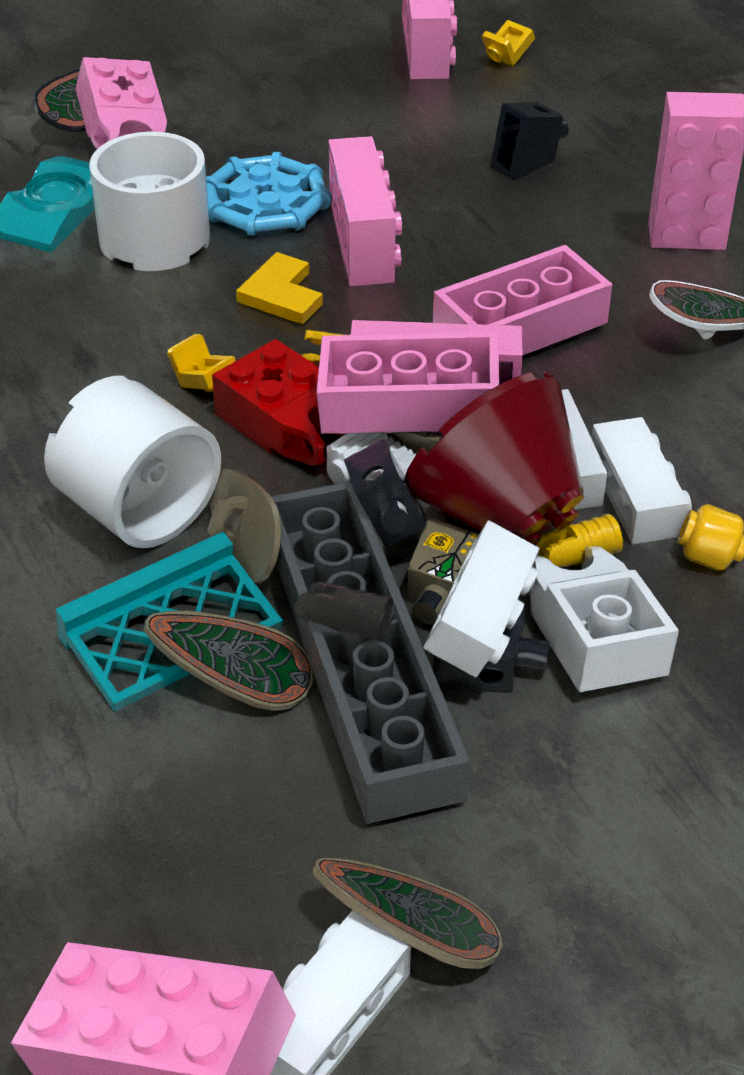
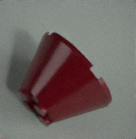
[405,371,584,546]

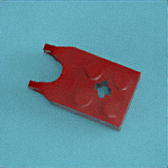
[212,339,345,465]

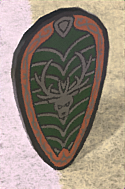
[34,69,86,132]

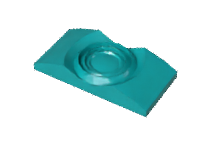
[0,156,95,253]

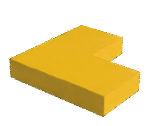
[236,252,323,325]

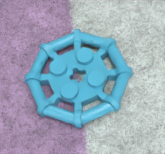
[206,152,332,236]

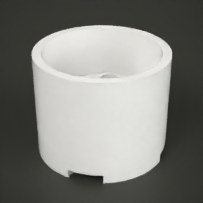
[89,132,210,271]
[44,376,221,548]

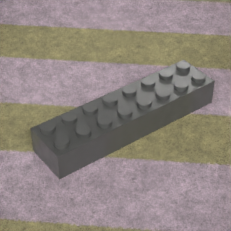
[272,482,470,824]

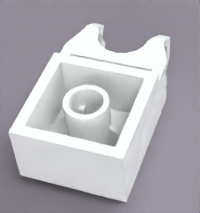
[528,546,679,693]

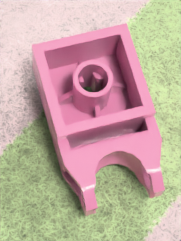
[76,57,167,149]

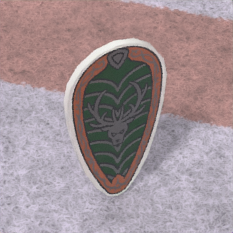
[649,280,744,339]

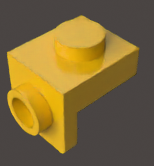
[481,20,535,66]
[167,334,236,393]

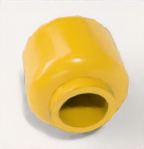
[677,504,744,571]

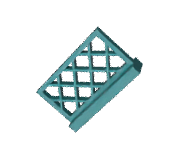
[56,531,283,712]

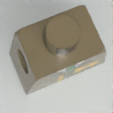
[407,517,479,625]

